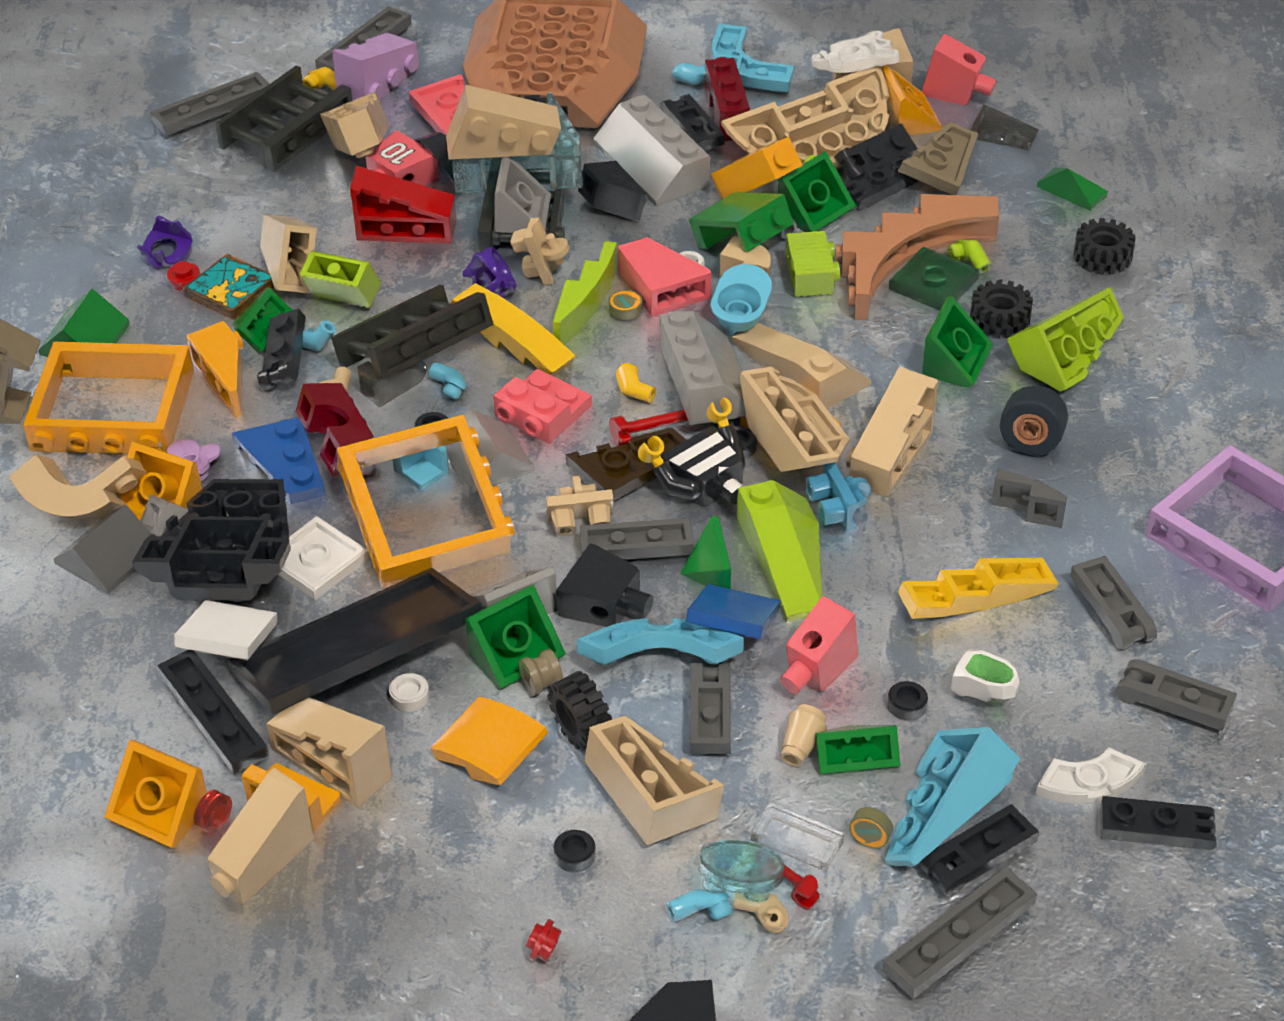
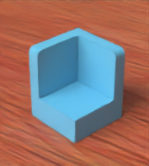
[393,446,449,490]

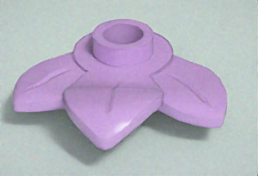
[167,439,221,481]

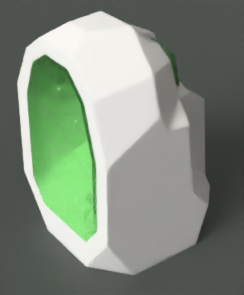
[951,649,1020,702]

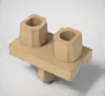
[511,217,570,285]
[546,475,613,536]

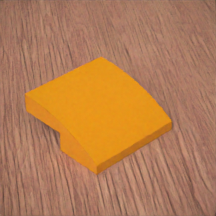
[431,696,548,786]

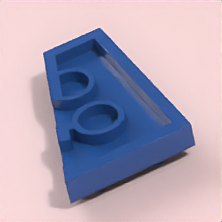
[232,417,326,504]

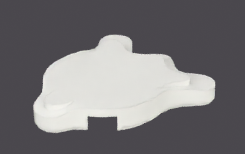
[811,31,900,73]

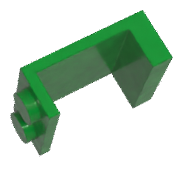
[688,192,794,252]

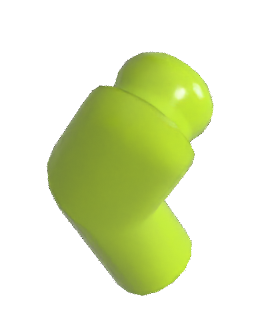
[947,239,992,274]

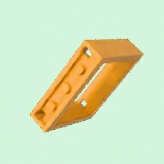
[23,342,194,454]
[337,414,515,589]

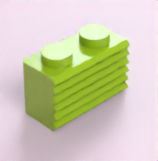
[785,231,840,298]
[300,251,381,309]

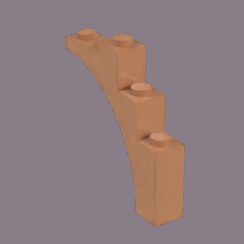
[835,194,999,320]

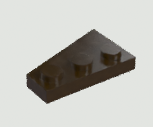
[565,427,686,501]

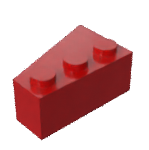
[350,166,457,244]

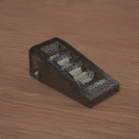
[971,105,1039,150]

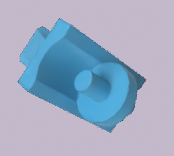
[806,462,871,531]

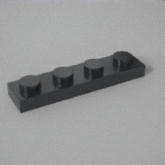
[157,650,270,774]

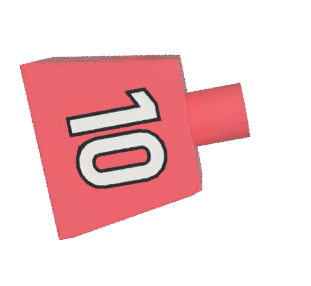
[366,130,439,186]

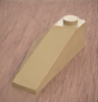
[732,323,871,408]

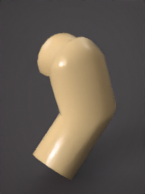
[733,887,789,933]

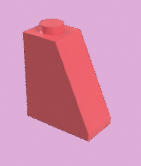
[618,237,711,317]

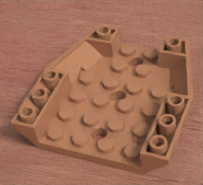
[463,0,647,129]

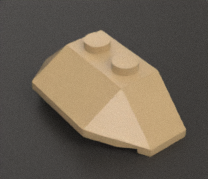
[739,366,849,472]

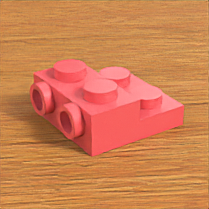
[493,369,592,444]

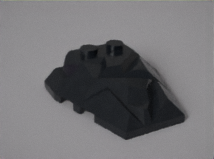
[132,479,291,602]

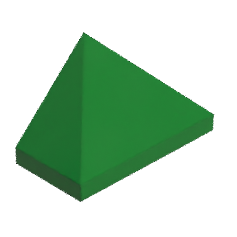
[1037,167,1108,211]
[233,287,292,354]
[680,516,731,589]
[815,725,900,774]

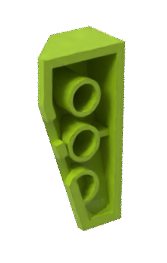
[1007,287,1124,391]
[737,480,822,622]

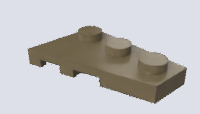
[898,121,978,195]

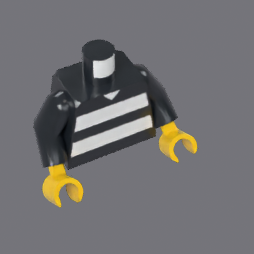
[638,397,746,507]

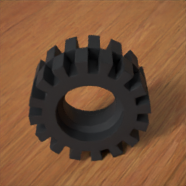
[1073,218,1136,275]
[970,280,1033,339]
[547,671,613,750]

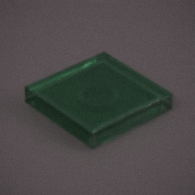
[889,247,980,311]

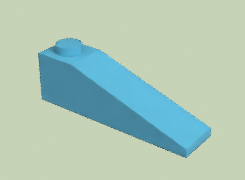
[884,727,1021,866]

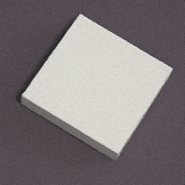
[278,516,369,600]
[174,600,277,660]

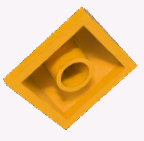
[882,65,943,136]
[119,442,202,521]
[104,739,208,848]

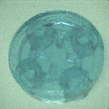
[698,840,785,902]

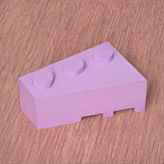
[332,33,419,101]

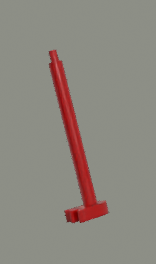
[609,409,688,446]

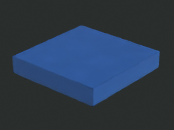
[686,584,781,639]

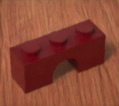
[705,57,750,141]
[295,383,375,477]

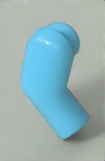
[672,63,705,86]
[302,320,336,351]
[429,362,467,400]
[666,889,733,922]

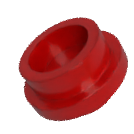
[167,261,200,291]
[525,919,562,962]

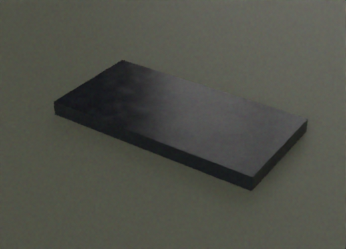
[227,568,483,714]

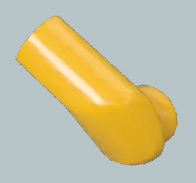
[303,67,337,90]
[616,363,656,404]

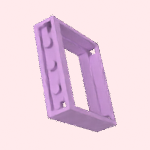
[1145,445,1284,613]

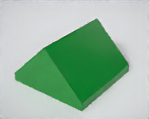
[778,151,856,232]
[38,288,130,357]
[922,295,993,388]
[465,584,566,689]

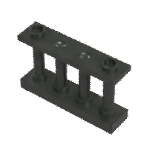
[215,65,352,172]
[478,156,573,252]
[331,284,494,380]

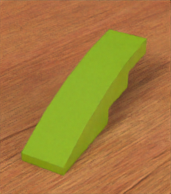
[553,241,618,345]

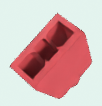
[922,34,997,105]
[780,596,859,694]

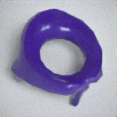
[137,216,193,268]
[462,247,517,299]

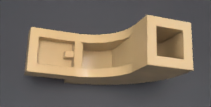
[8,454,147,521]

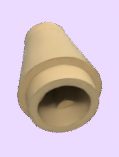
[780,704,827,767]

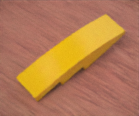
[451,283,576,376]
[898,558,1059,619]

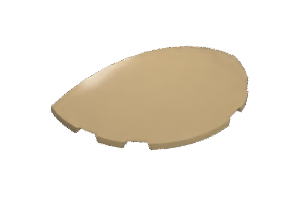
[721,66,890,170]

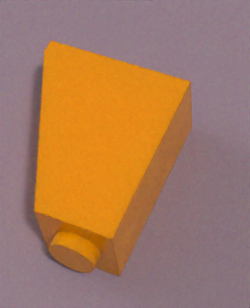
[710,136,803,199]

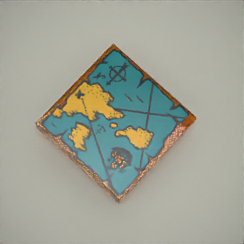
[183,254,274,320]

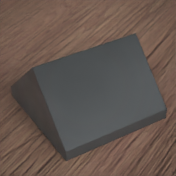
[53,504,151,594]

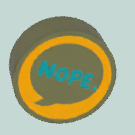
[609,290,642,320]
[849,807,893,849]

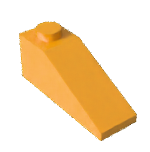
[186,321,244,418]

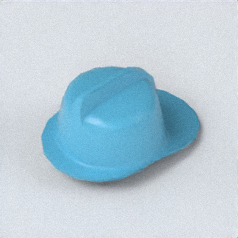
[710,264,772,336]

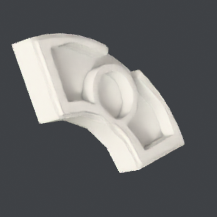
[1036,747,1146,804]

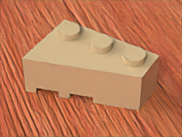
[446,85,561,159]
[320,91,390,158]

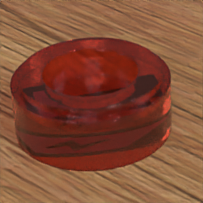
[193,789,232,834]

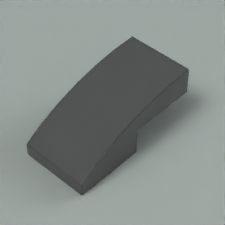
[991,469,1067,528]

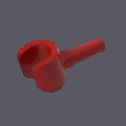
[773,860,820,910]

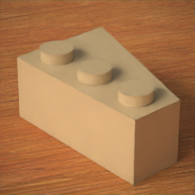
[846,366,938,498]
[266,698,392,809]
[584,715,725,845]

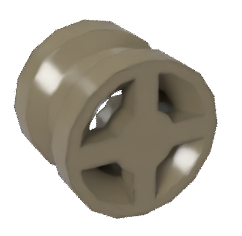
[519,649,563,696]

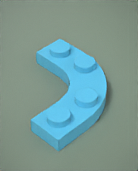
[712,24,794,92]
[577,618,744,665]

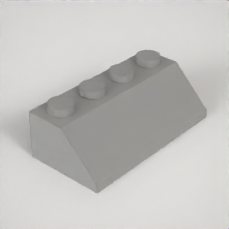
[593,95,710,206]
[659,310,746,425]

